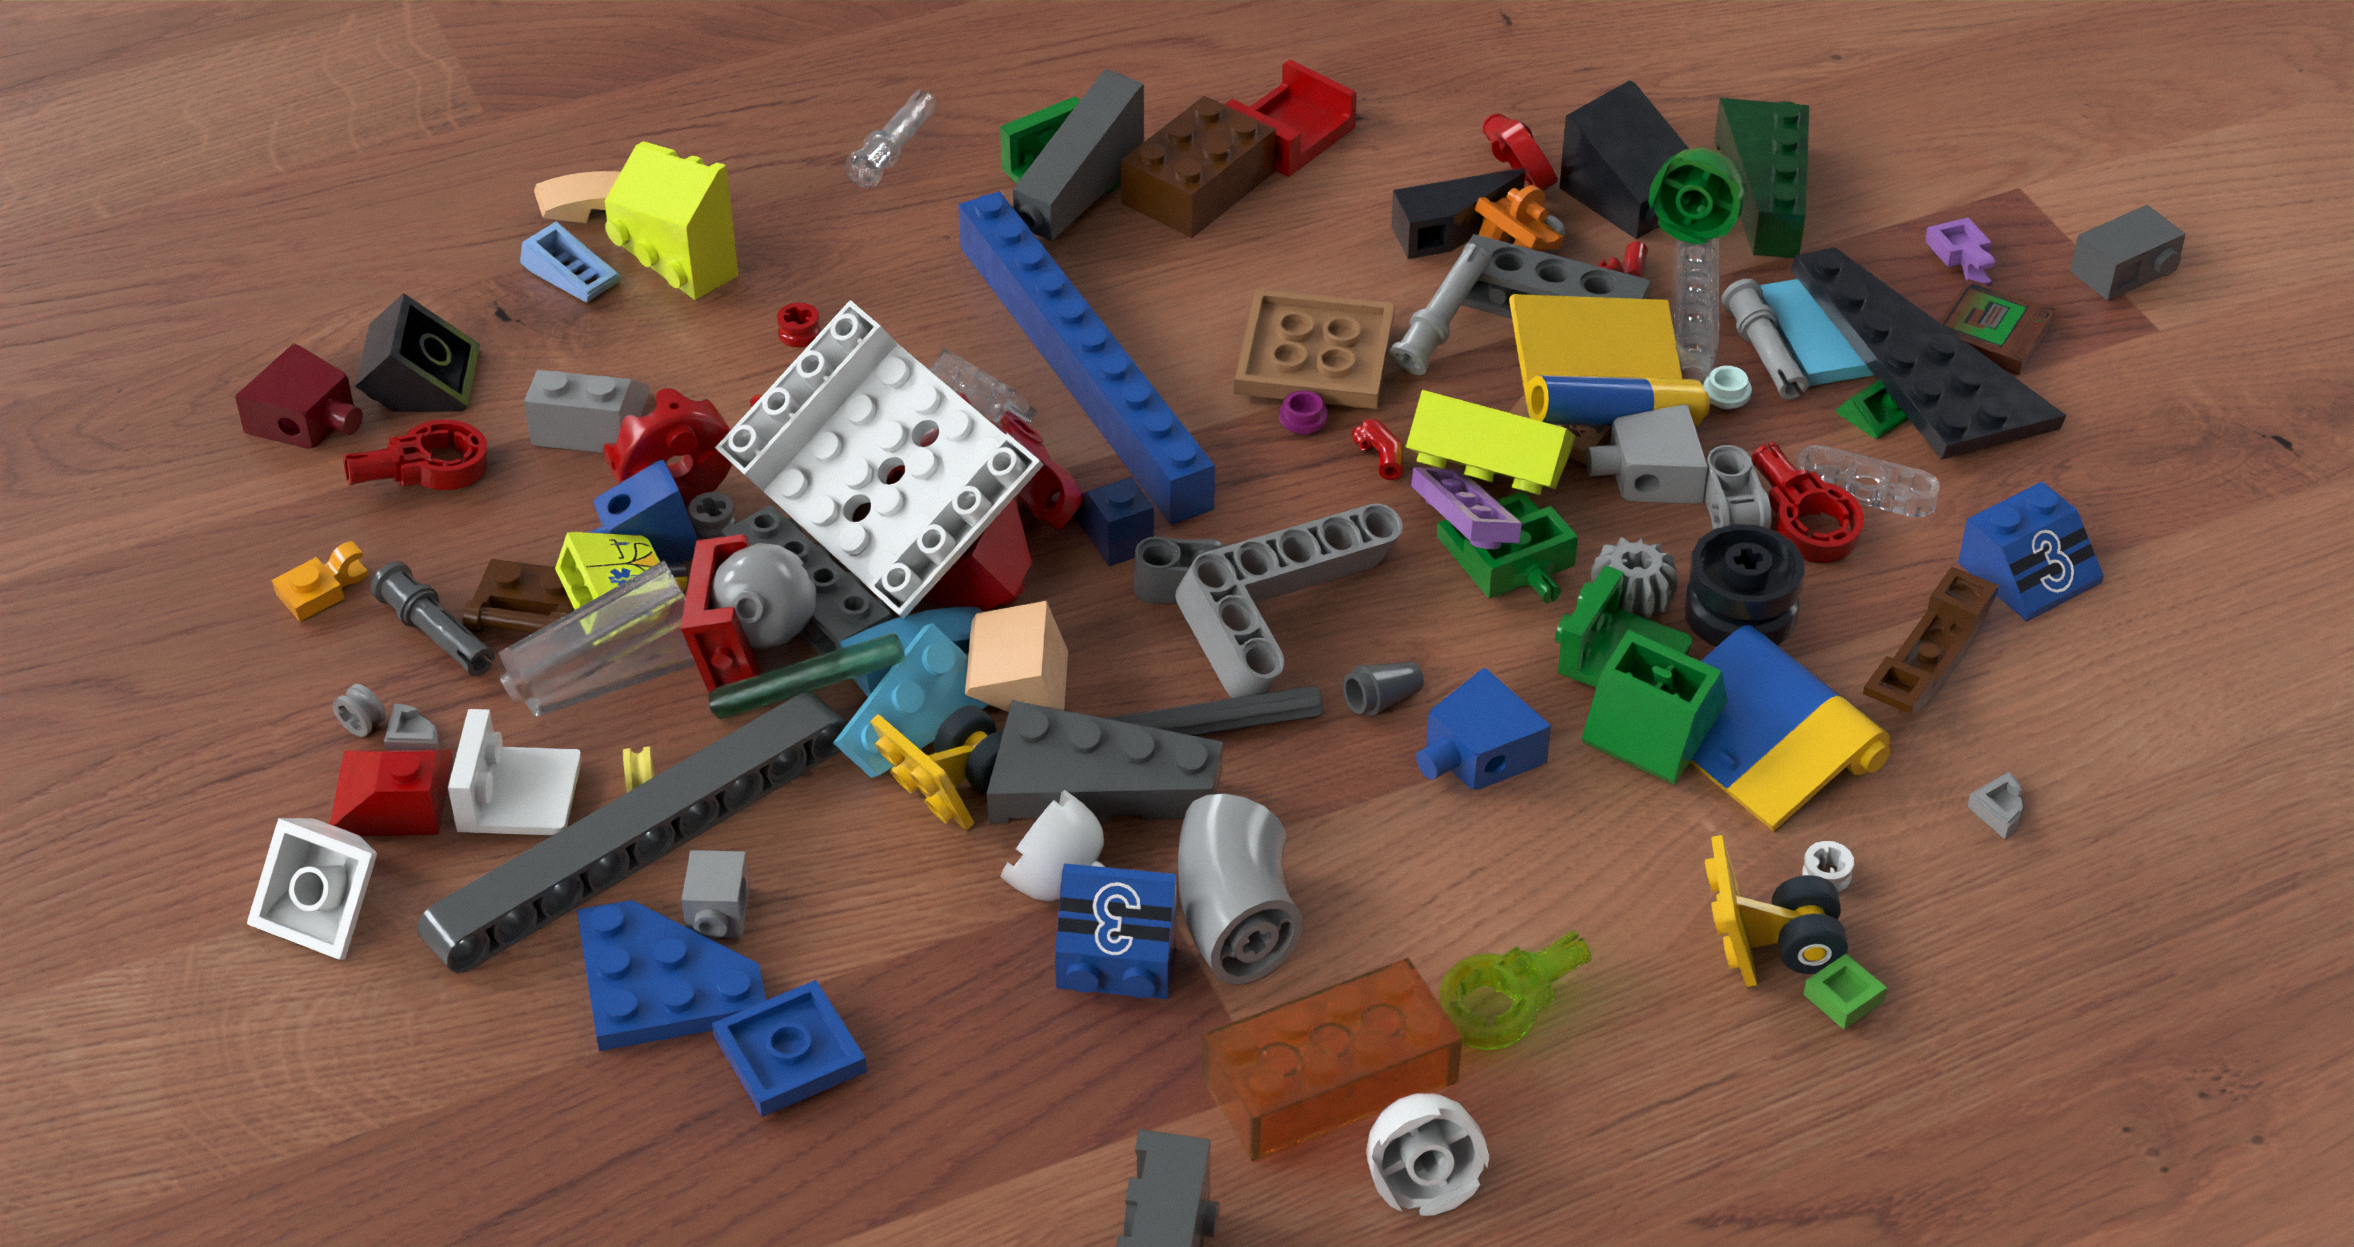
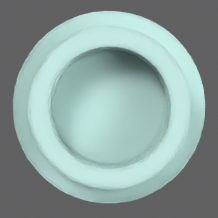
[1703,366,1752,409]

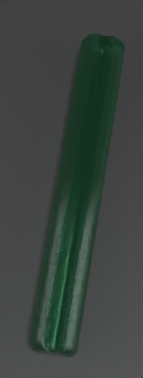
[708,633,905,719]

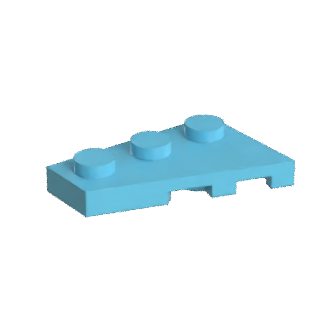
[833,623,989,778]

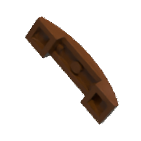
[1863,567,1999,714]

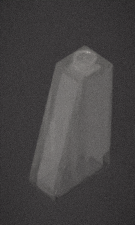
[498,561,696,717]

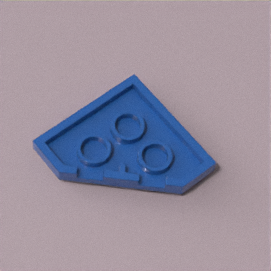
[577,900,766,1051]

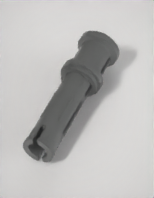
[370,561,495,677]

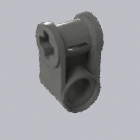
[1133,536,1226,604]

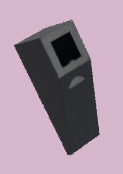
[1391,168,1525,259]

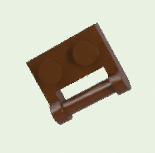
[463,559,578,643]

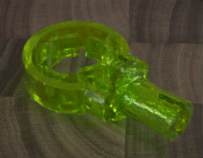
[1439,930,1592,1050]

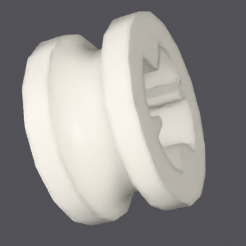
[1802,841,1854,892]

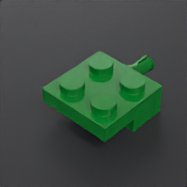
[1437,491,1578,604]

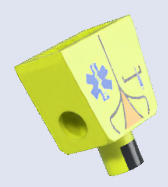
[555,532,687,638]

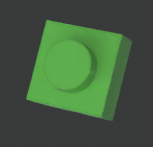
[1803,954,1887,1029]

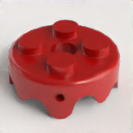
[603,388,733,508]

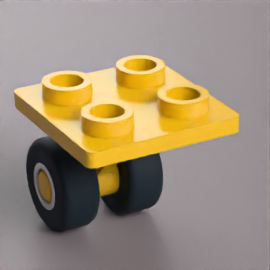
[870,705,1004,831]
[1705,835,1848,988]

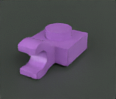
[1926,217,1995,286]

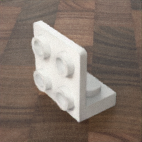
[448,709,582,835]

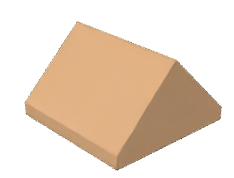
[965,601,1068,712]

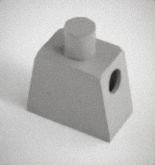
[1586,404,1708,504]

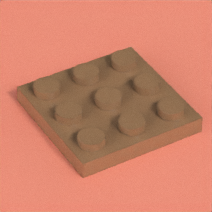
[1234,289,1395,409]

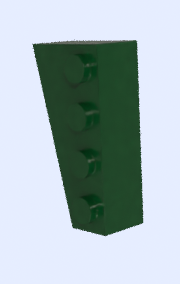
[1714,98,1809,258]

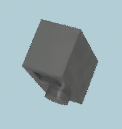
[2070,205,2186,301]

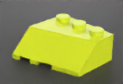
[604,141,738,300]
[1406,390,1576,495]

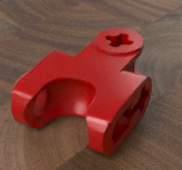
[990,411,1083,531]

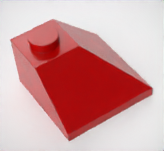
[921,497,1032,612]
[330,749,452,836]

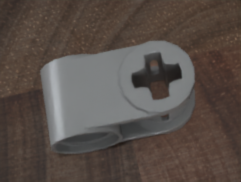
[1703,445,1771,529]

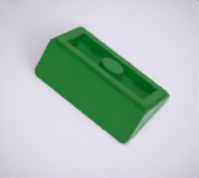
[1835,380,1908,439]

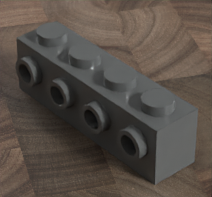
[721,505,894,678]

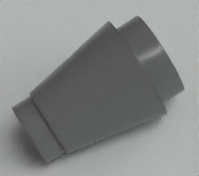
[1343,661,1424,716]

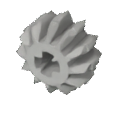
[1591,537,1679,620]

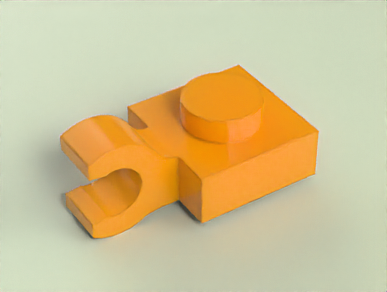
[272,541,369,622]

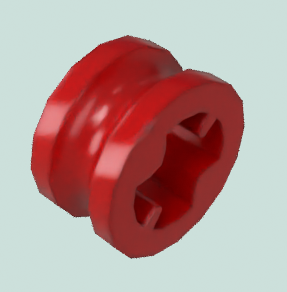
[776,302,820,347]

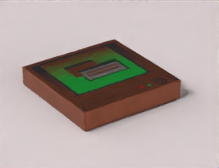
[1939,279,2056,374]

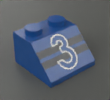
[1958,481,2104,621]
[1055,863,1176,999]

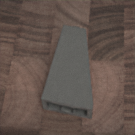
[1013,69,1144,241]

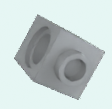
[681,850,750,939]

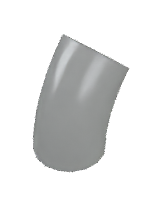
[1178,794,1303,985]

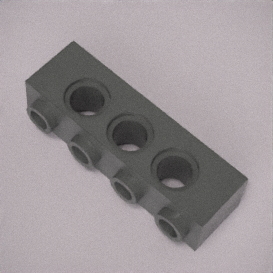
[1461,234,1651,319]

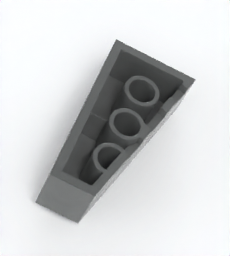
[986,700,1223,824]
[1116,1129,1220,1247]

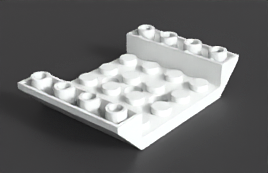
[715,300,1044,619]

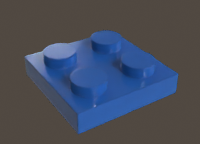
[712,980,867,1117]

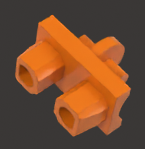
[1474,185,1565,252]

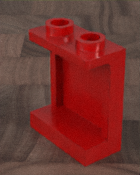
[1223,59,1357,177]
[680,534,764,701]

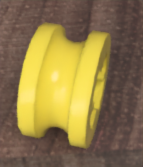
[623,746,655,793]

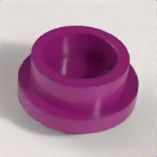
[1279,391,1328,435]

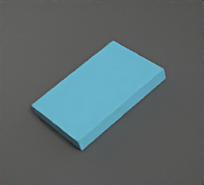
[1760,279,1874,387]

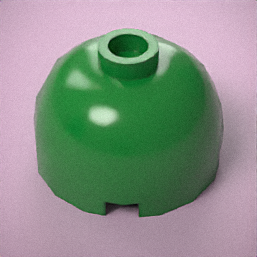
[1648,147,1746,245]

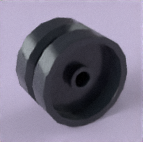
[1685,524,1805,647]

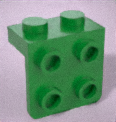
[1000,96,1121,193]
[1555,565,1692,688]

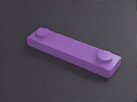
[1411,467,1522,549]

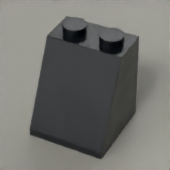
[1559,80,1689,239]

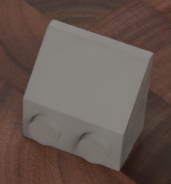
[524,370,650,453]

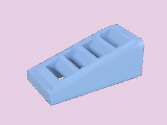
[520,222,621,303]

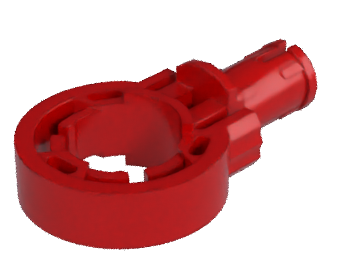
[1482,113,1558,192]
[343,419,487,490]
[1751,441,1864,563]

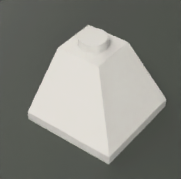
[247,818,377,960]

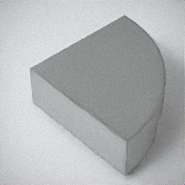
[384,703,440,750]
[1967,772,2023,839]

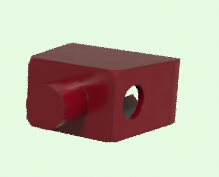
[235,343,363,449]

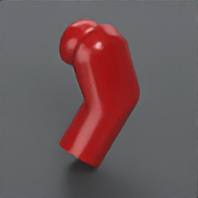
[1598,241,1649,278]
[1352,418,1403,480]

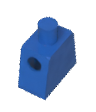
[587,459,698,563]
[1416,668,1551,790]

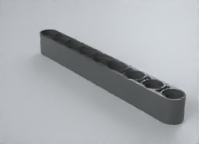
[417,692,848,973]

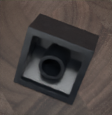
[355,293,480,412]

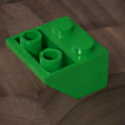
[1582,629,1728,785]

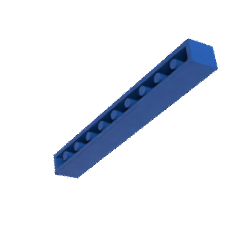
[958,191,1215,525]

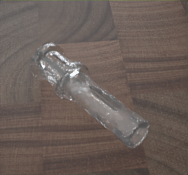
[844,90,937,188]

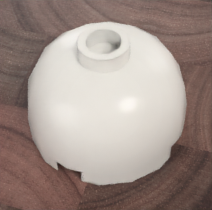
[1000,790,1105,902]
[1366,1093,1489,1216]

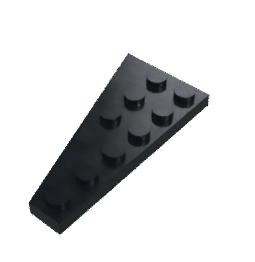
[1791,247,2066,460]

